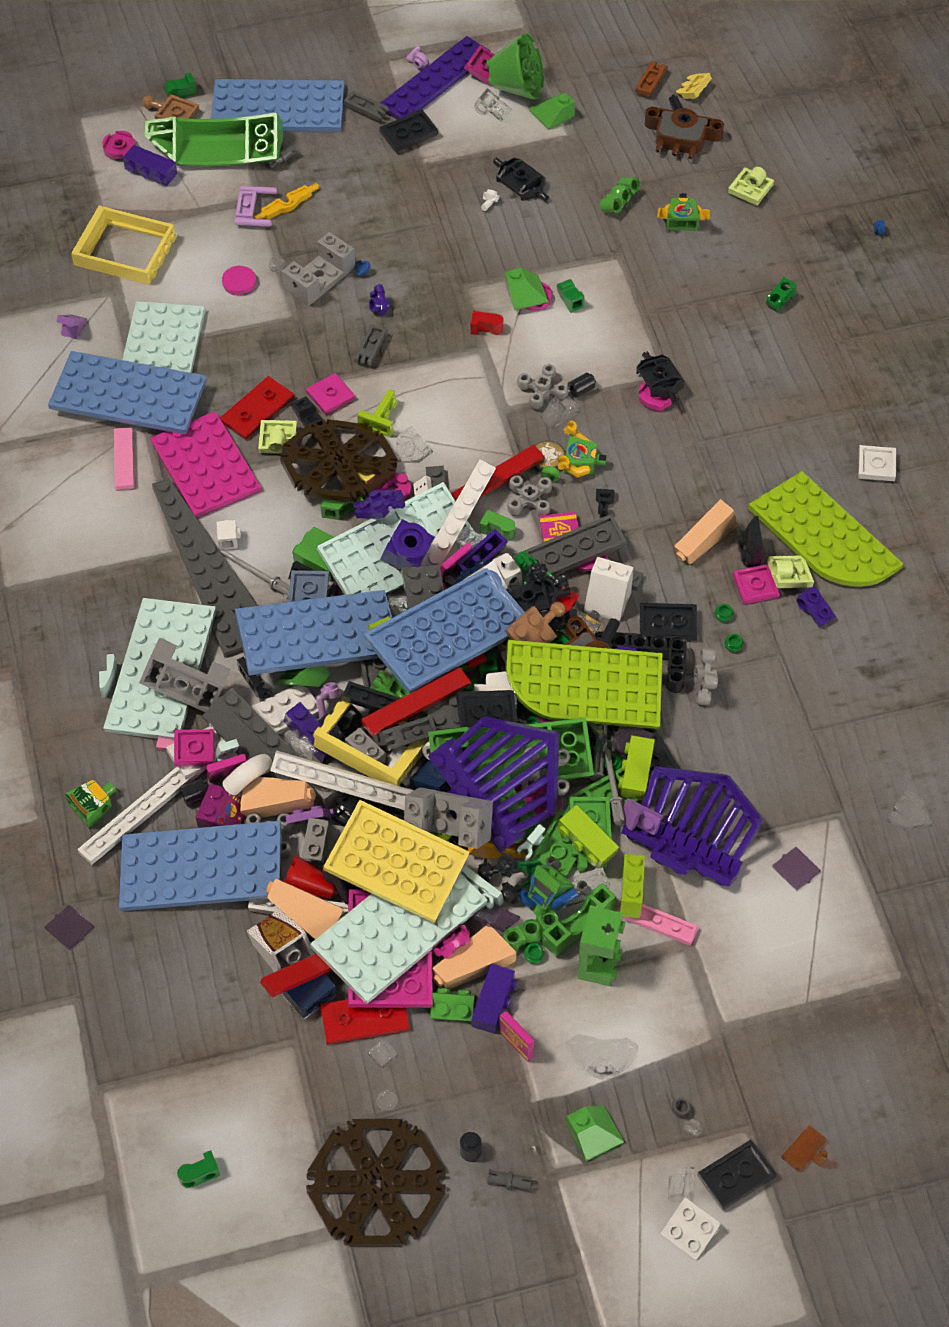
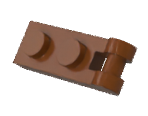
[635,61,668,98]

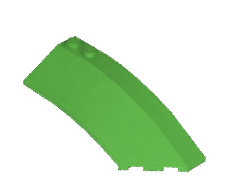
[145,113,283,166]
[428,718,594,784]

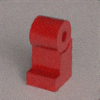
[471,311,504,335]

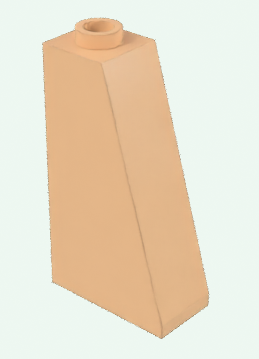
[674,499,738,564]
[240,777,316,818]
[265,878,343,939]
[432,924,516,990]

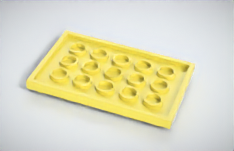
[323,800,470,923]

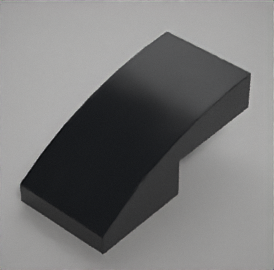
[291,396,324,427]

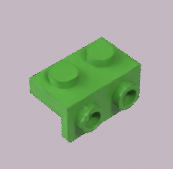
[431,988,475,1021]

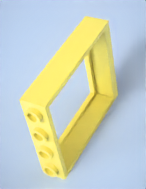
[71,206,177,285]
[313,701,429,786]

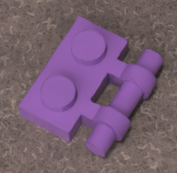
[286,806,336,825]

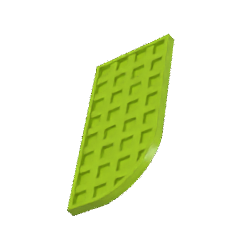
[747,471,903,587]
[506,640,662,729]

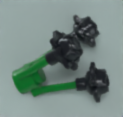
[515,551,569,599]
[478,853,542,904]

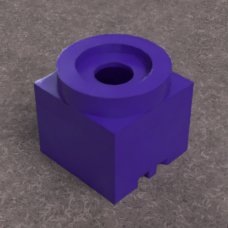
[380,519,435,570]

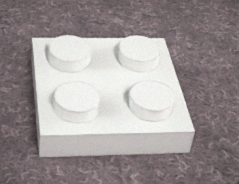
[858,445,896,481]

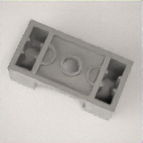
[282,232,355,307]
[139,638,231,712]
[300,728,386,809]
[404,788,493,849]
[301,818,345,865]

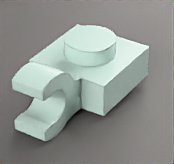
[516,824,545,861]

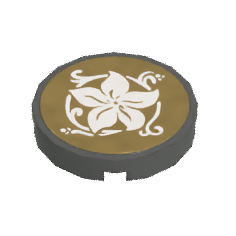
[533,440,566,472]

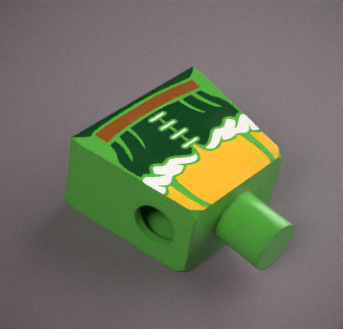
[65,780,116,829]

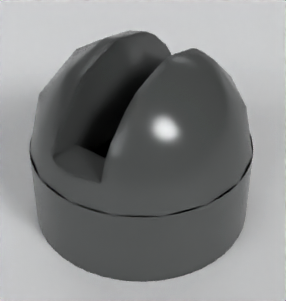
[672,1098,690,1116]

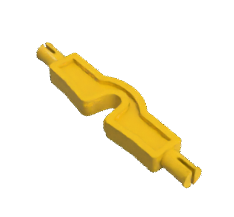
[253,182,320,220]

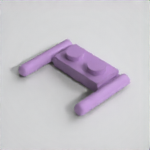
[235,186,277,227]

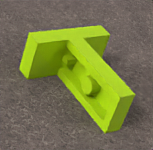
[357,389,397,438]

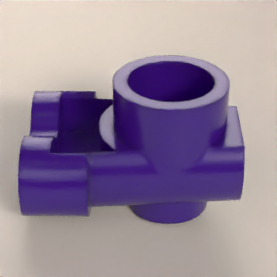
[369,284,390,315]

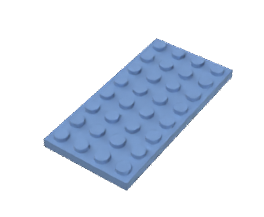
[211,79,345,132]
[48,351,207,435]
[363,568,525,694]
[235,590,392,675]
[119,821,282,911]

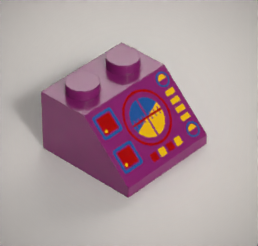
[196,784,245,828]

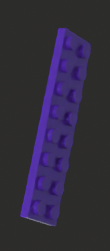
[380,36,490,120]

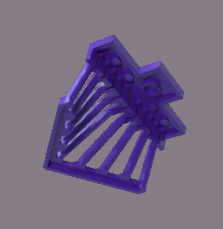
[428,716,559,853]
[621,766,764,887]

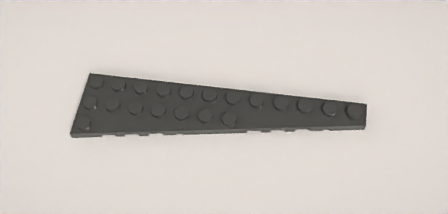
[152,478,257,657]

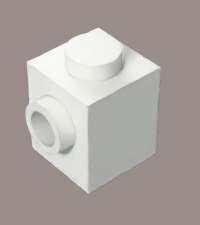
[217,520,241,550]

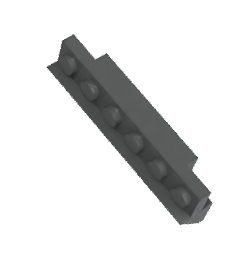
[202,688,299,780]

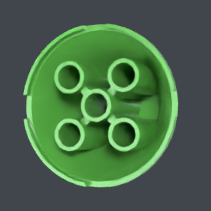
[487,33,544,100]

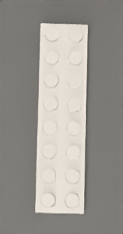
[166,686,319,779]

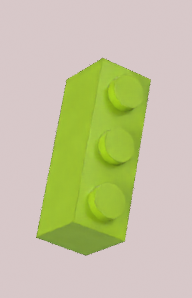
[618,735,655,800]
[557,805,619,869]
[620,854,645,918]

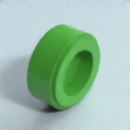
[541,466,560,482]

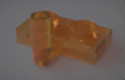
[782,1125,828,1172]

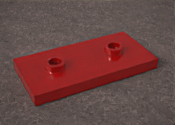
[220,376,295,440]
[320,999,410,1045]

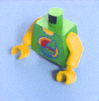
[657,193,710,230]
[558,421,607,478]

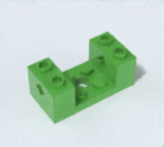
[578,905,626,986]

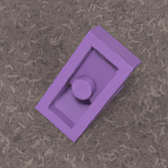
[57,314,87,339]
[623,798,663,835]

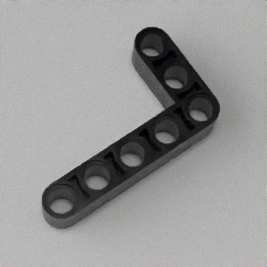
[594,631,687,693]

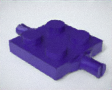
[354,489,405,518]

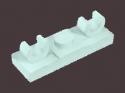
[460,865,504,910]

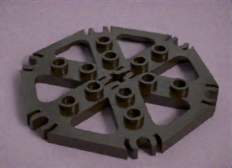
[280,419,398,503]
[306,1119,446,1247]

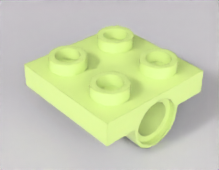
[728,166,774,206]
[258,420,297,453]
[767,556,814,588]

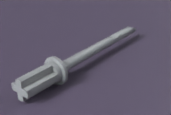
[220,549,290,597]
[604,748,626,826]

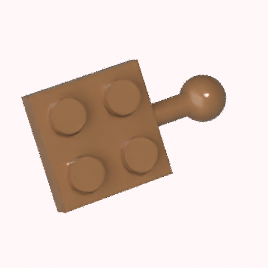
[142,95,200,119]
[504,602,565,643]

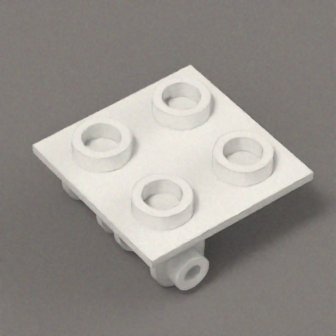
[661,1197,721,1260]

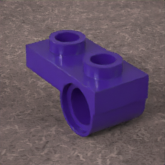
[797,585,836,627]

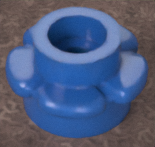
[874,219,885,236]

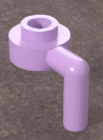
[406,46,429,69]
[316,682,341,718]

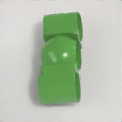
[600,177,641,213]
[504,911,559,953]

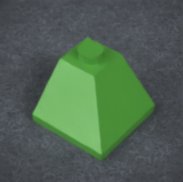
[529,92,575,130]
[505,268,548,310]
[274,665,331,687]
[566,1105,624,1162]

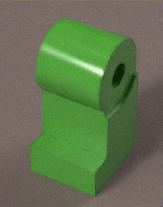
[480,510,516,540]

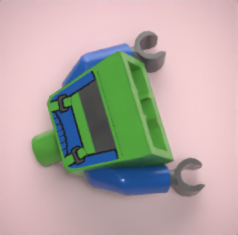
[528,856,592,916]

